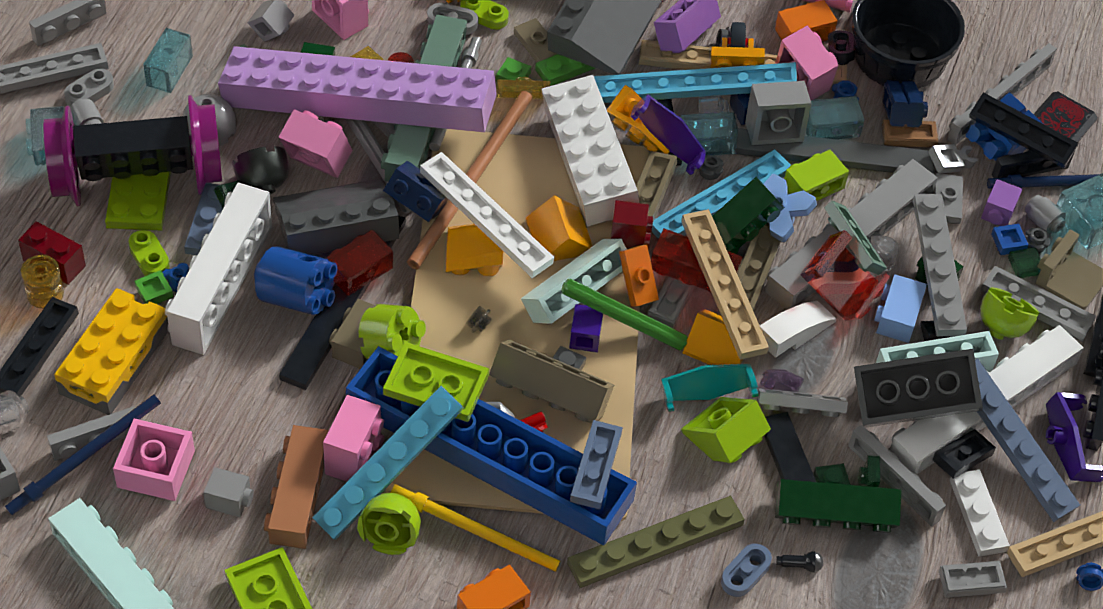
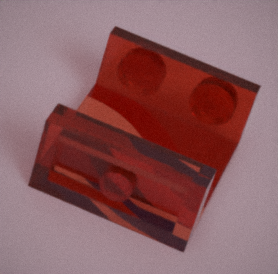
[800,230,890,321]

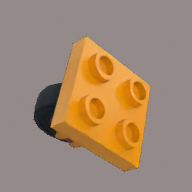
[710,22,765,68]

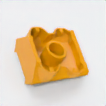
[446,223,503,276]

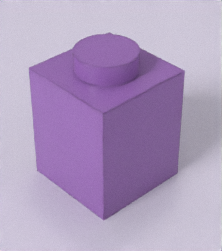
[981,179,1022,226]

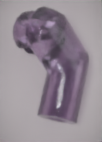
[760,369,804,392]

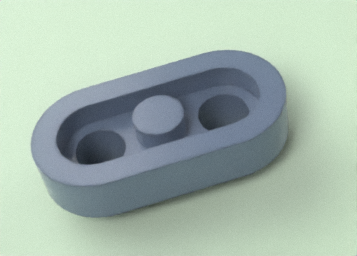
[721,544,772,597]

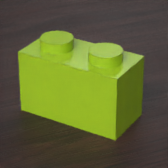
[784,150,849,201]

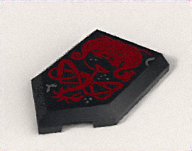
[1034,91,1097,142]

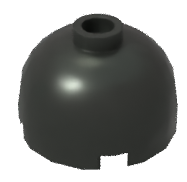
[232,146,289,194]

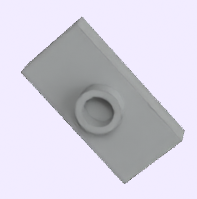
[934,173,963,224]
[939,561,1007,598]

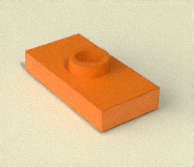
[619,245,659,307]

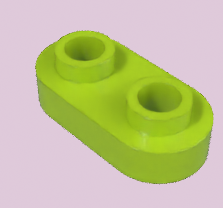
[460,0,509,30]
[128,230,170,276]

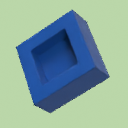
[991,224,1028,255]

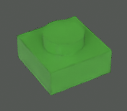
[496,57,531,90]
[134,270,173,304]

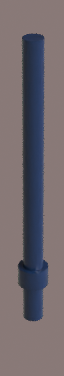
[987,174,1103,189]
[5,394,161,516]

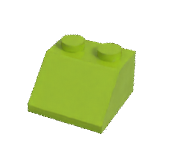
[681,397,771,463]

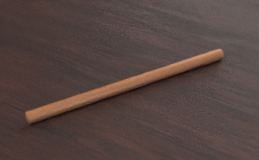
[407,91,532,269]

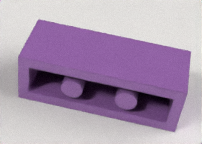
[654,0,721,53]

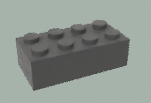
[854,349,983,428]

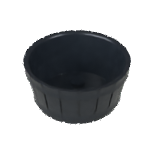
[852,0,965,89]

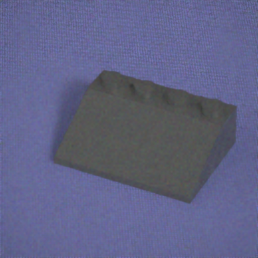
[547,0,662,75]
[273,178,399,255]

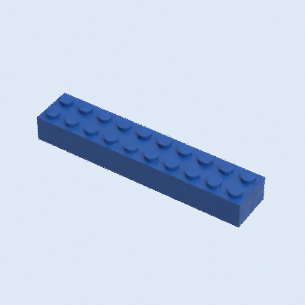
[346,346,637,546]

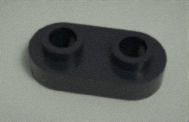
[828,30,855,65]

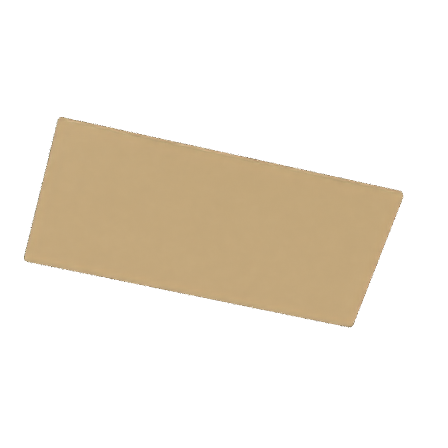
[386,129,649,521]

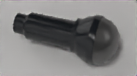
[776,551,824,573]

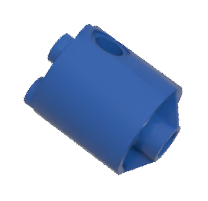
[254,246,337,315]

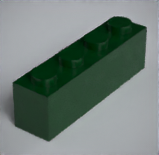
[775,479,902,533]

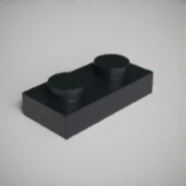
[932,429,996,479]

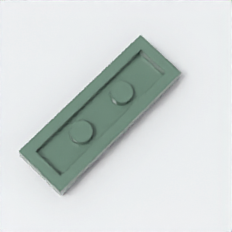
[824,200,887,275]

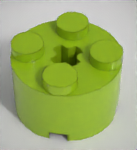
[358,304,426,359]

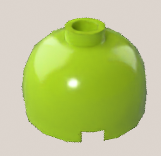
[980,287,1039,340]
[357,493,421,555]

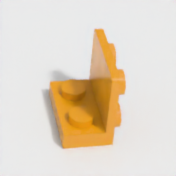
[607,85,669,154]

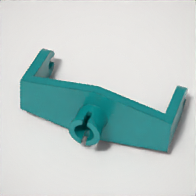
[661,364,759,412]

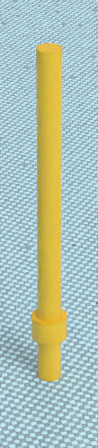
[390,484,561,572]

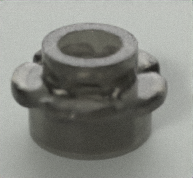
[466,306,492,333]

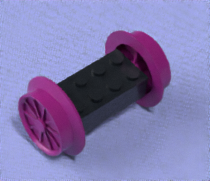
[43,95,223,207]

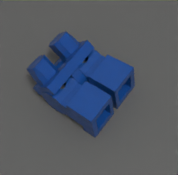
[966,92,1045,161]

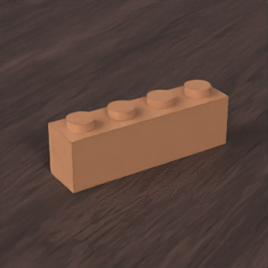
[264,425,329,549]

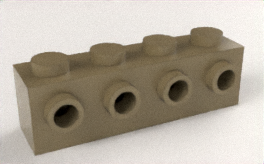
[489,340,615,423]

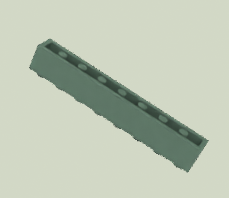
[381,15,467,181]

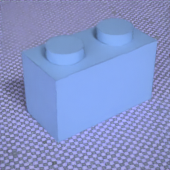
[874,274,927,343]

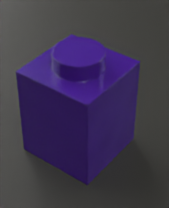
[569,304,603,353]

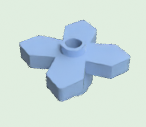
[764,174,817,242]

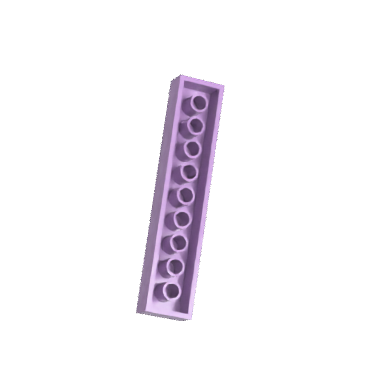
[218,46,497,132]

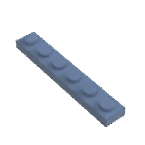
[975,359,1080,522]

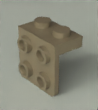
[1035,229,1103,310]

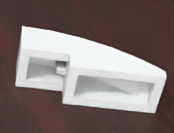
[760,301,837,358]

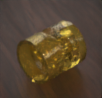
[21,255,64,309]

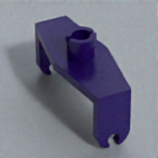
[630,94,706,175]
[1045,392,1103,482]

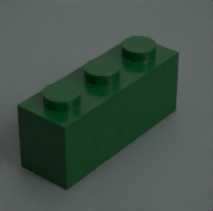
[712,177,785,259]

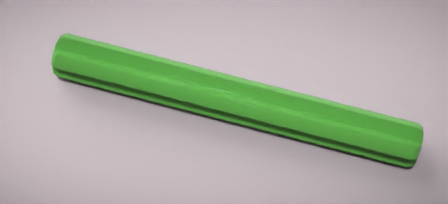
[561,279,688,350]

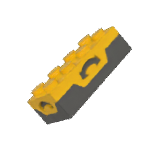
[54,288,168,415]

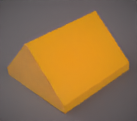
[526,195,593,261]
[682,309,743,365]

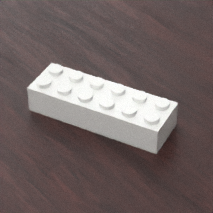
[542,75,639,227]
[165,183,272,355]

